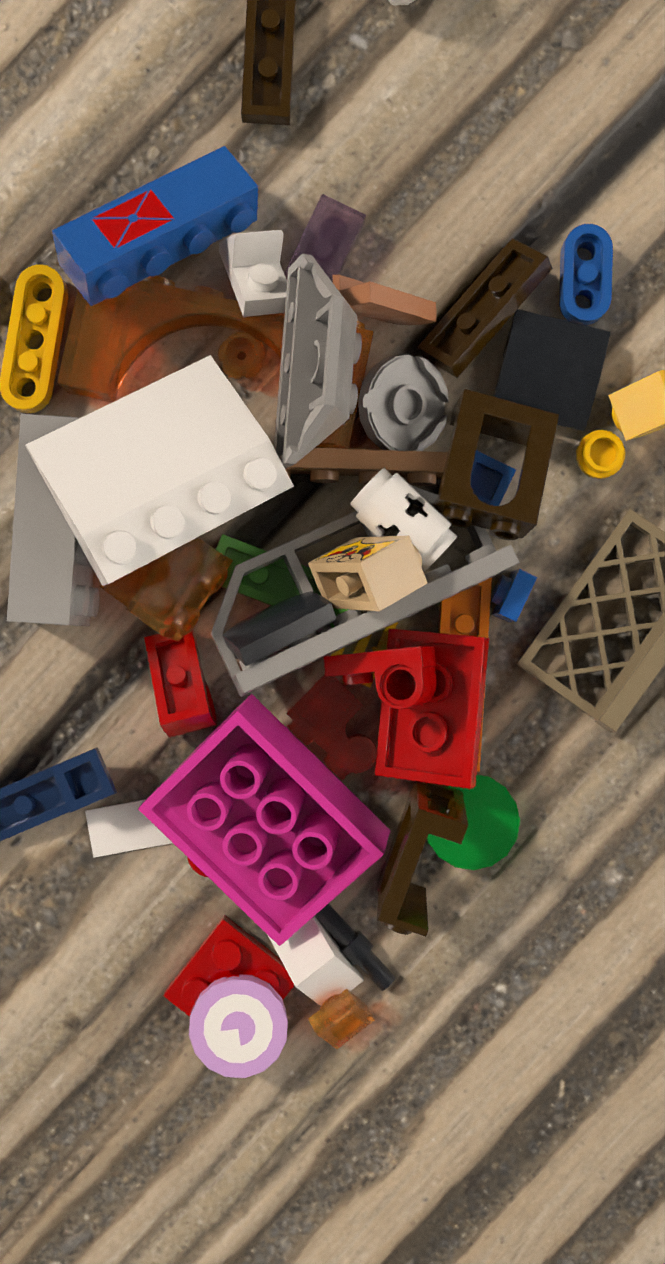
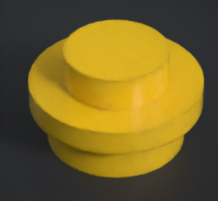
[576,430,625,479]

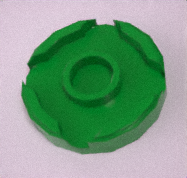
[427,773,520,870]

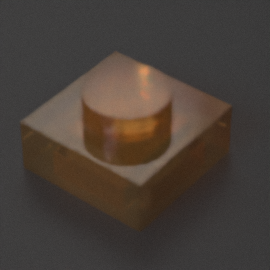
[308,989,375,1049]

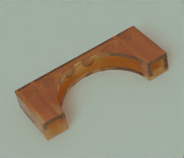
[57,276,374,449]

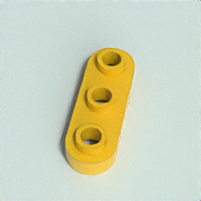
[0,264,69,413]

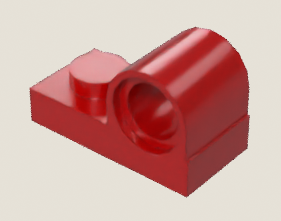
[144,626,217,738]
[324,646,437,710]

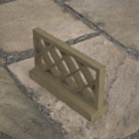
[517,509,665,733]

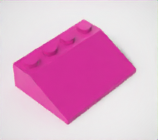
[138,693,390,946]

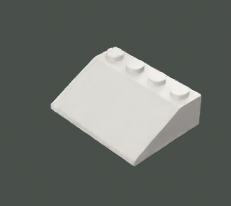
[25,355,294,586]

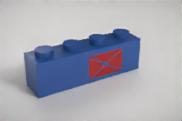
[52,146,258,306]

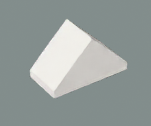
[268,916,364,1010]

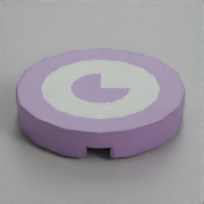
[189,975,288,1078]

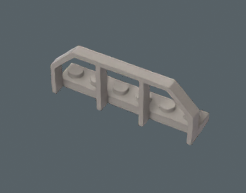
[211,486,520,697]

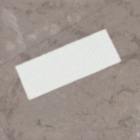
[85,800,172,858]

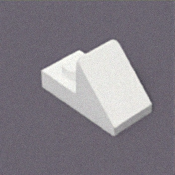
[219,230,287,317]

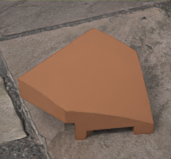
[332,275,436,326]

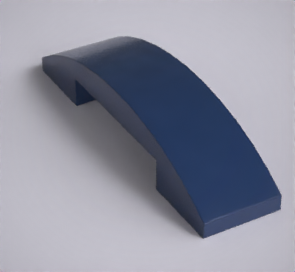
[0,747,117,841]

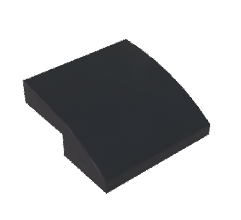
[493,309,610,431]

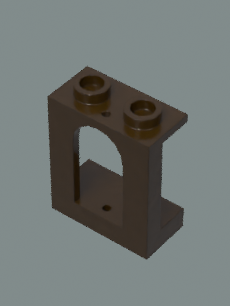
[432,389,559,540]
[377,781,468,937]

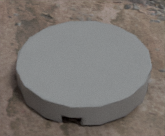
[358,355,449,451]

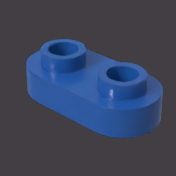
[559,224,613,325]

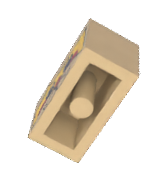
[308,535,428,612]

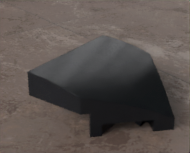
[222,591,337,666]

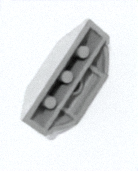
[274,254,362,469]

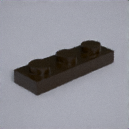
[241,0,297,126]
[418,238,553,378]

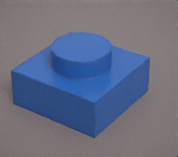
[471,450,516,506]
[491,569,537,623]

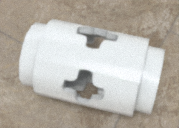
[350,468,457,572]

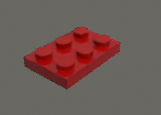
[375,628,489,789]

